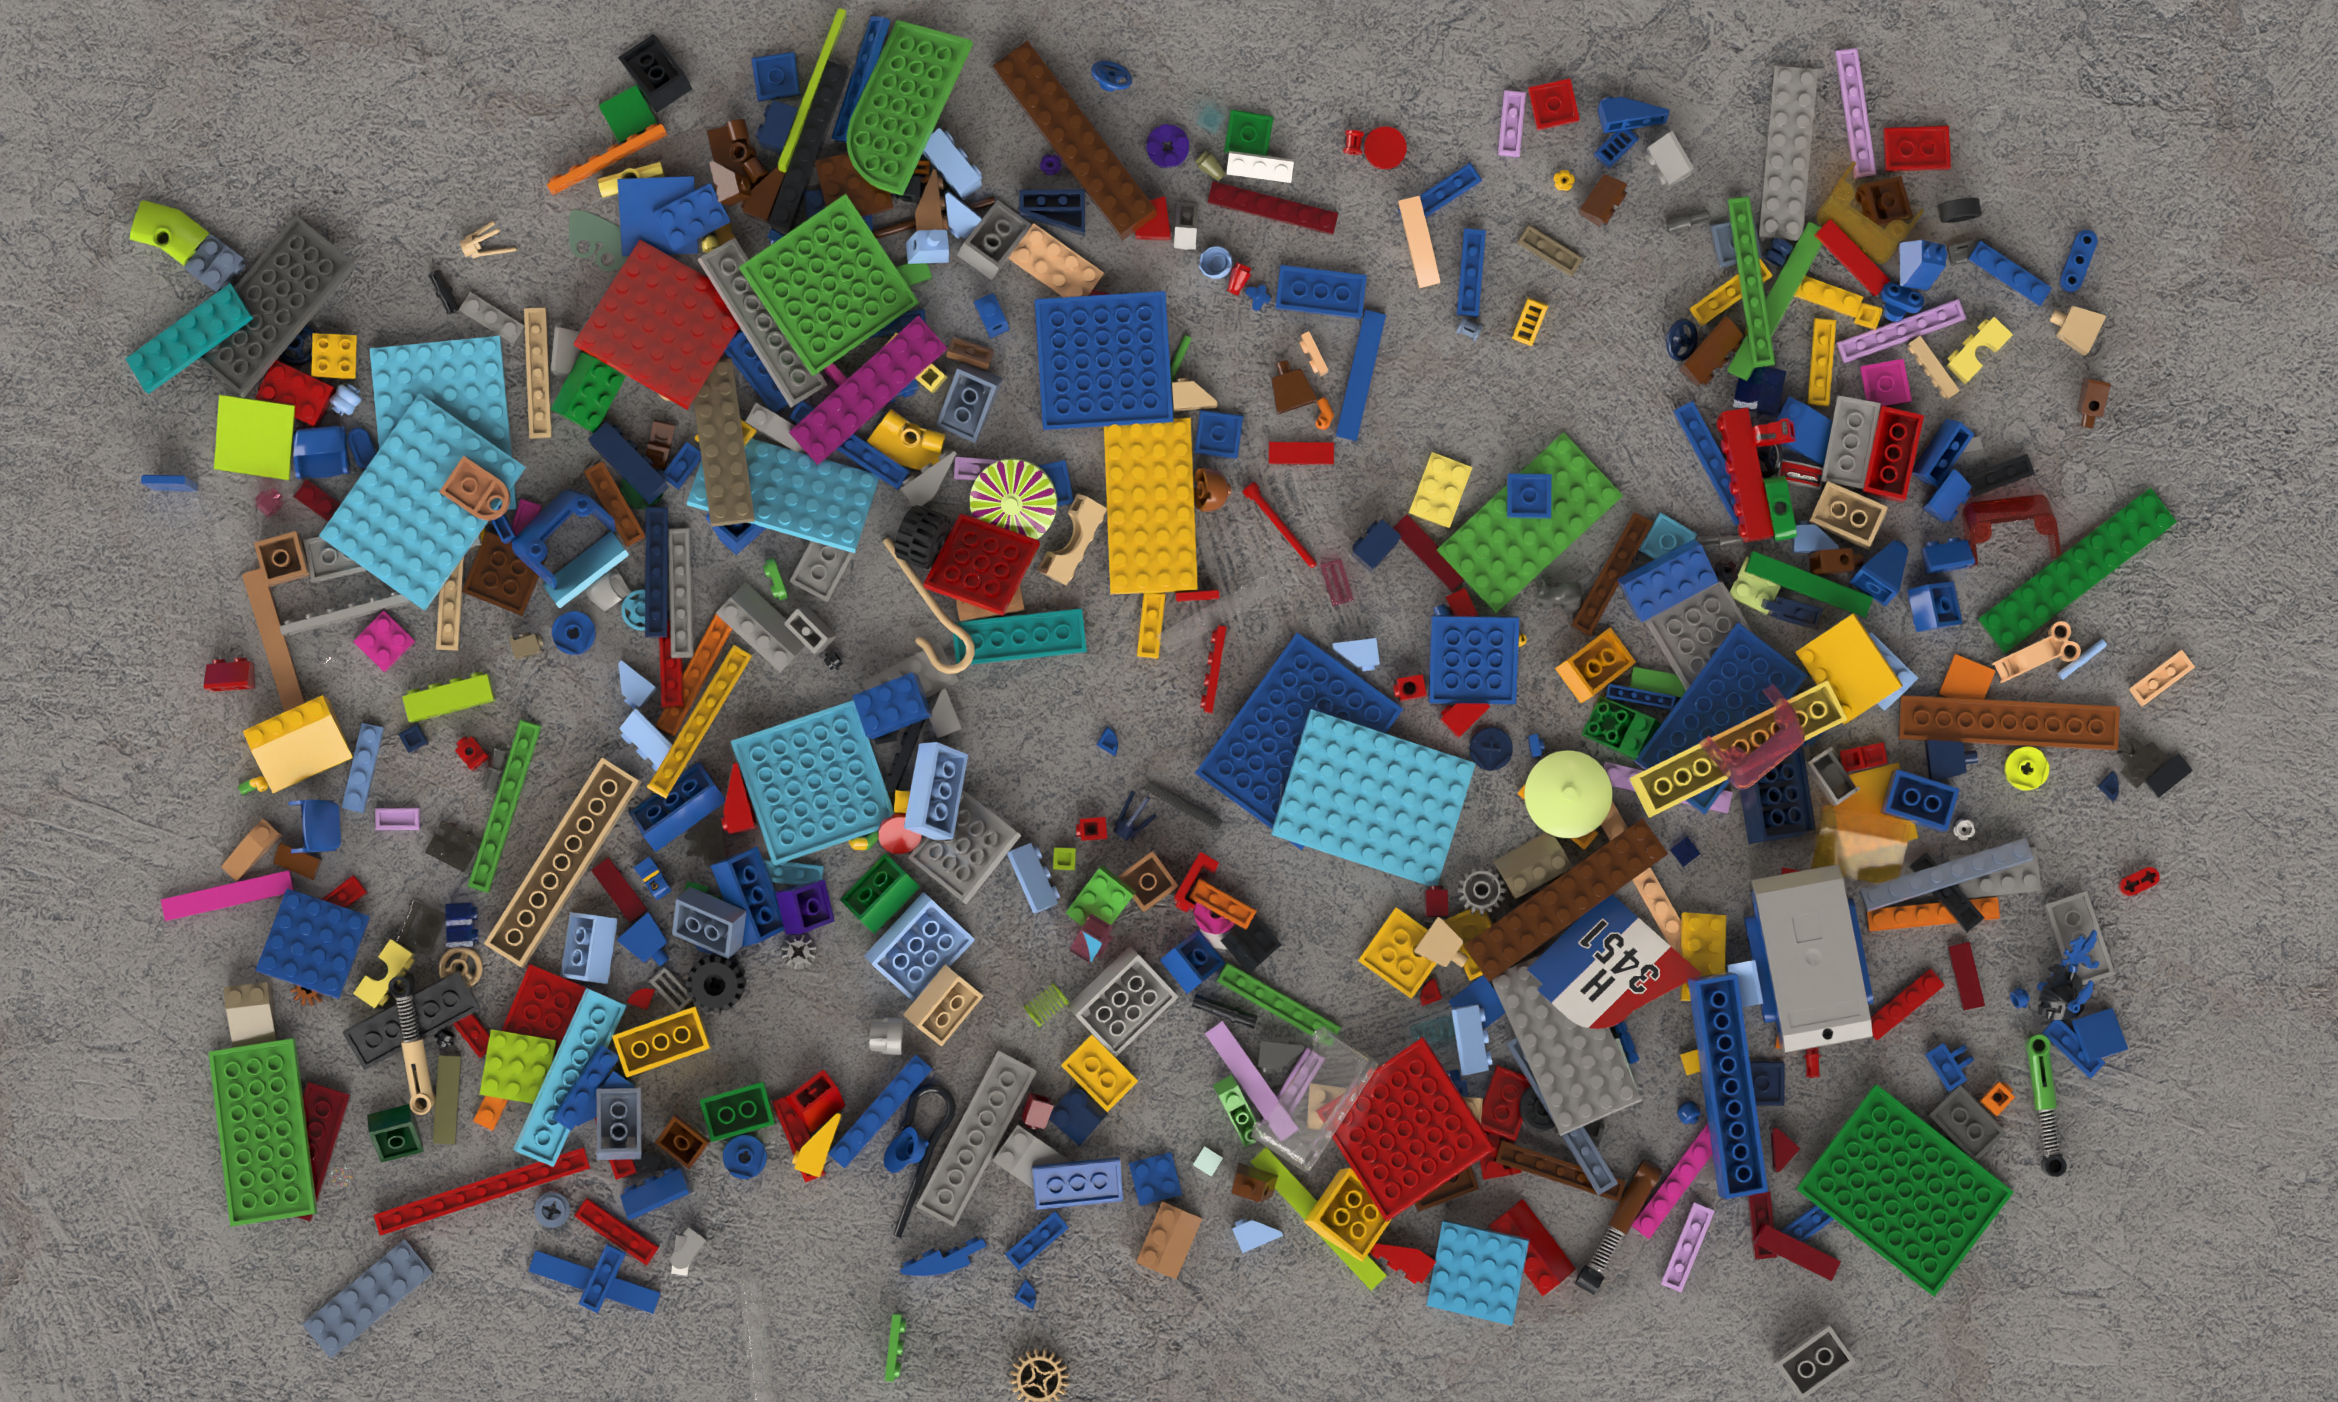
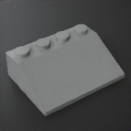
[1066,946,1178,1057]

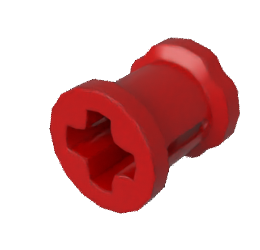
[1343,130,1364,155]

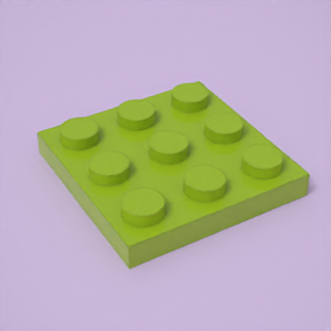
[479,1029,557,1104]

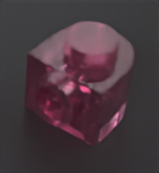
[255,488,285,518]

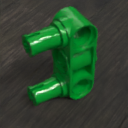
[1763,475,1797,541]

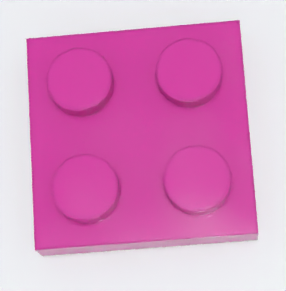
[1860,359,1912,408]
[353,611,416,672]

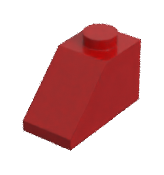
[1440,703,1490,738]

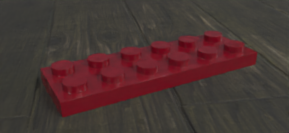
[297,1082,351,1222]

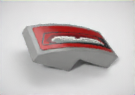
[1775,459,1824,490]

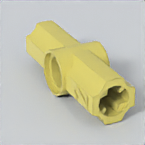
[597,162,665,198]

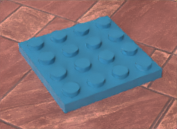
[1427,1220,1530,1326]

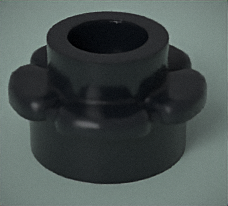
[824,650,843,670]
[434,1029,456,1048]

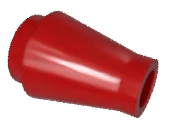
[1227,262,1252,296]

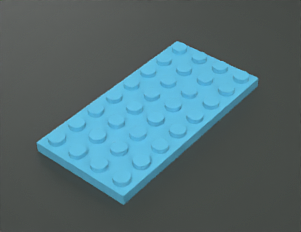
[687,438,880,553]

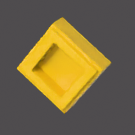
[1854,302,1883,330]

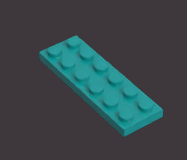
[125,283,254,394]
[953,609,1087,665]

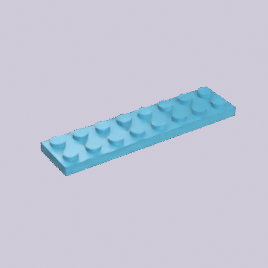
[513,988,627,1167]

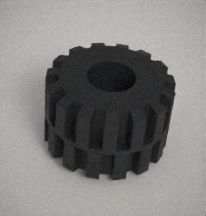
[895,505,950,569]
[686,953,746,1013]

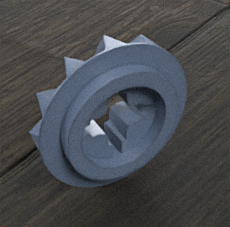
[535,1192,570,1228]

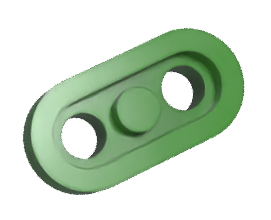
[763,557,789,601]

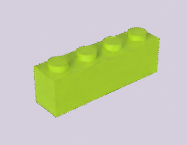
[402,671,496,723]

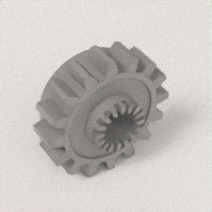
[1457,867,1506,916]

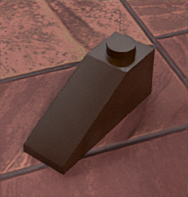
[741,166,787,224]

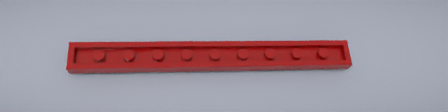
[373,1147,591,1236]

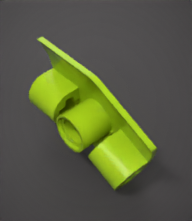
[130,200,210,266]

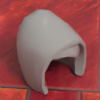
[585,568,631,611]

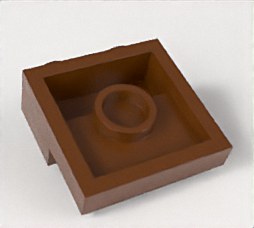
[1855,176,1913,229]

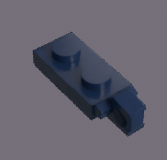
[1761,597,1823,630]

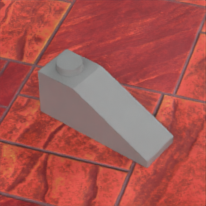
[745,403,806,454]

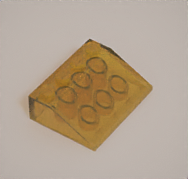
[1810,805,1911,884]

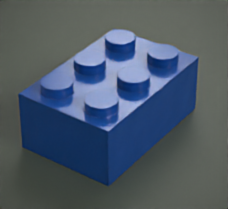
[852,672,932,740]
[1880,769,1960,833]

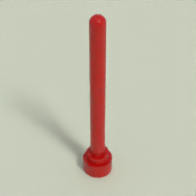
[1242,481,1317,568]

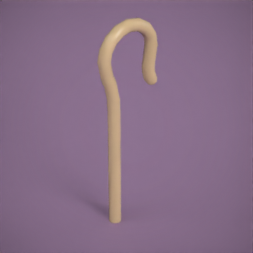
[883,537,975,674]

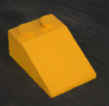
[1555,627,1636,703]

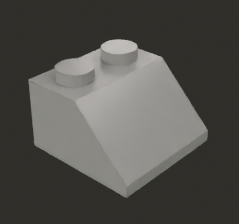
[1645,131,1694,188]
[551,327,584,377]

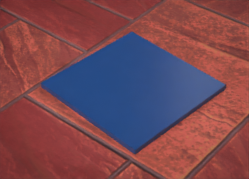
[617,176,698,256]

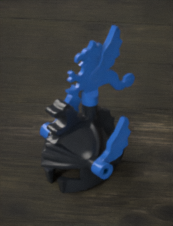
[2037,930,2099,1020]

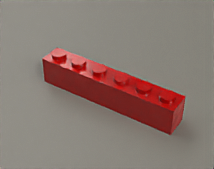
[1716,408,1774,543]

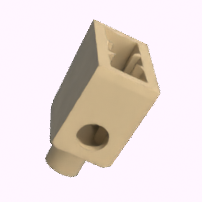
[2049,306,2106,356]
[1413,917,1469,968]

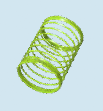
[1023,982,1070,1027]

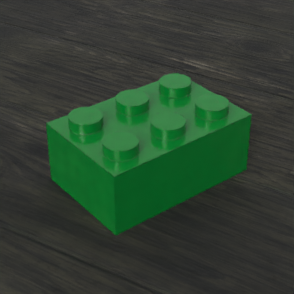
[550,352,626,433]
[700,1082,777,1142]

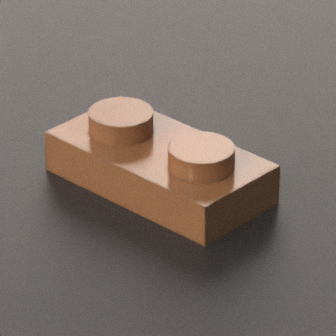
[946,337,994,370]

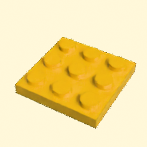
[1358,907,1437,999]

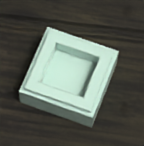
[1193,1146,1223,1176]

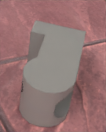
[671,1227,708,1269]

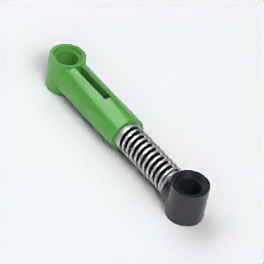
[2025,1034,2067,1177]

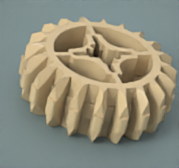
[1010,1348,1069,1402]

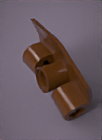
[707,119,769,190]

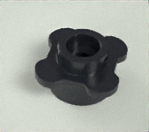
[1715,562,1738,583]

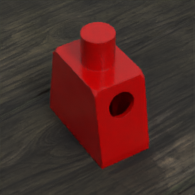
[1135,196,1171,241]

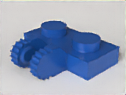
[1924,1043,1974,1092]

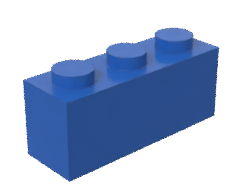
[1912,418,1975,488]

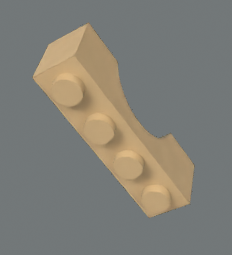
[1037,494,1107,586]

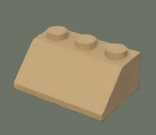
[903,965,983,1047]

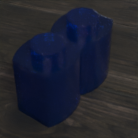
[445,903,479,948]

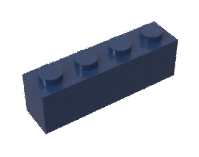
[588,422,669,505]

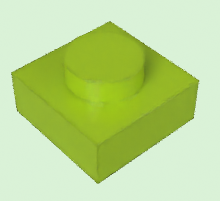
[1053,847,1076,871]

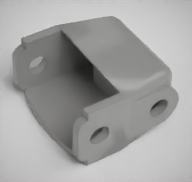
[1806,747,1860,806]

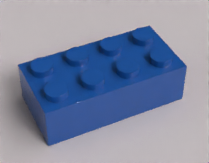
[1617,539,1719,622]

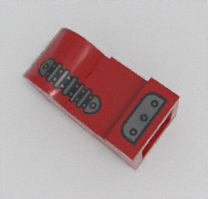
[1752,418,1796,446]

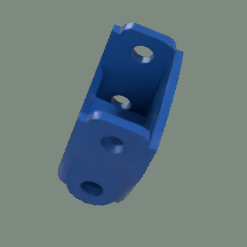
[293,426,351,479]
[288,800,341,853]

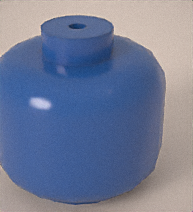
[1677,1101,1701,1125]

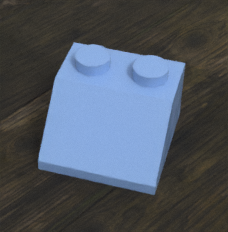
[1725,960,1763,1007]

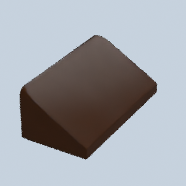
[273,843,322,880]

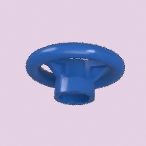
[1091,61,1132,92]

